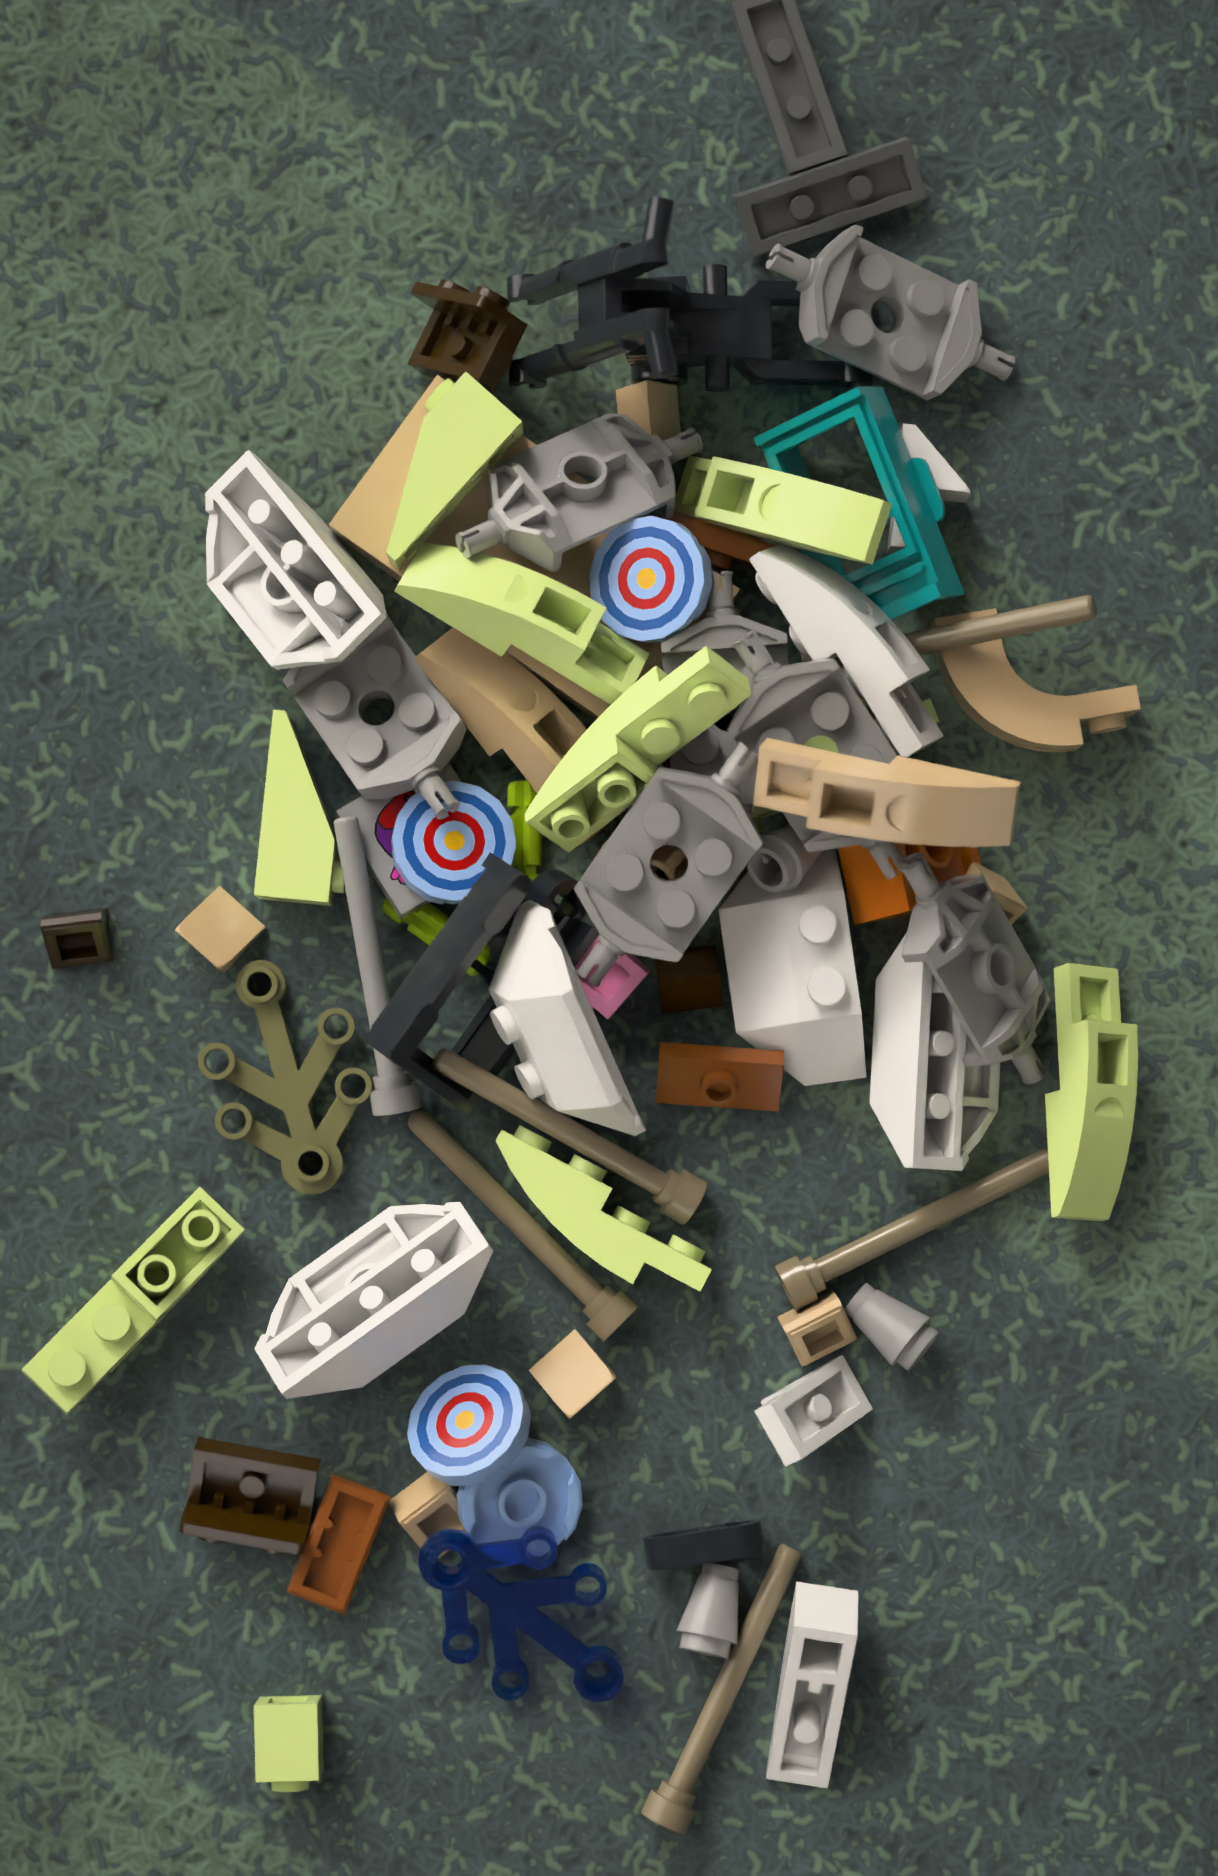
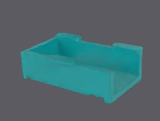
[753,386,965,620]

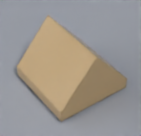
[616,380,681,441]
[777,1290,857,1366]

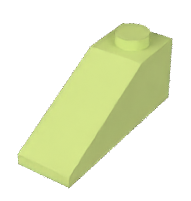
[386,372,524,571]
[254,710,345,906]

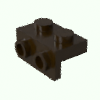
[407,279,528,392]
[179,1437,321,1555]

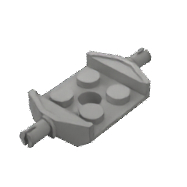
[766,224,1015,400]
[455,414,703,572]
[661,571,789,814]
[283,614,467,819]
[727,629,904,880]
[574,741,763,987]
[899,852,1051,1085]

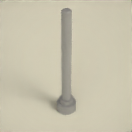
[333,816,422,1116]

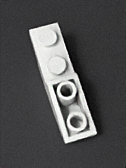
[749,544,944,757]

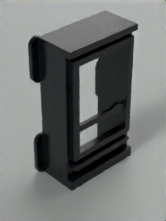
[358,852,599,1115]

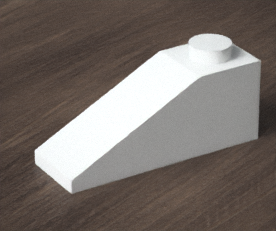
[766,1582,858,1788]

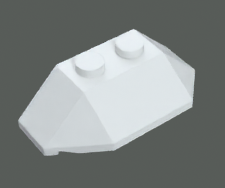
[205,450,387,670]
[718,848,866,1086]
[489,900,646,1136]
[869,933,1000,1171]
[255,1202,493,1399]

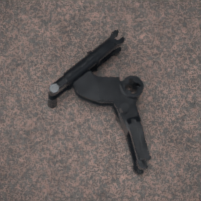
[507,197,873,392]

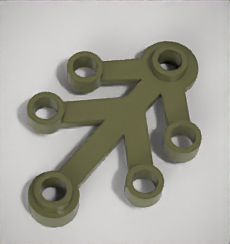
[198,960,373,1194]

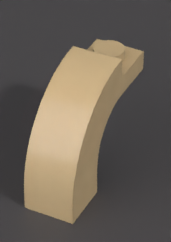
[930,608,1141,752]

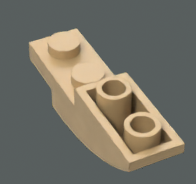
[414,627,608,846]
[753,738,1021,847]

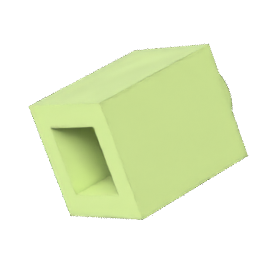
[254,1695,324,1792]

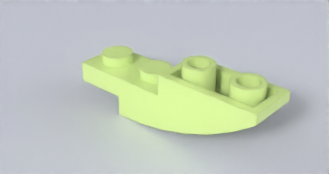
[674,456,892,565]
[394,542,650,705]
[524,646,752,853]
[1045,963,1138,1221]
[496,1125,712,1291]
[22,1187,245,1415]

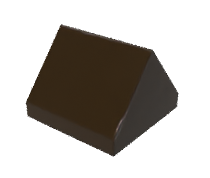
[40,907,113,969]
[655,945,723,1014]

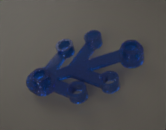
[418,1526,624,1702]

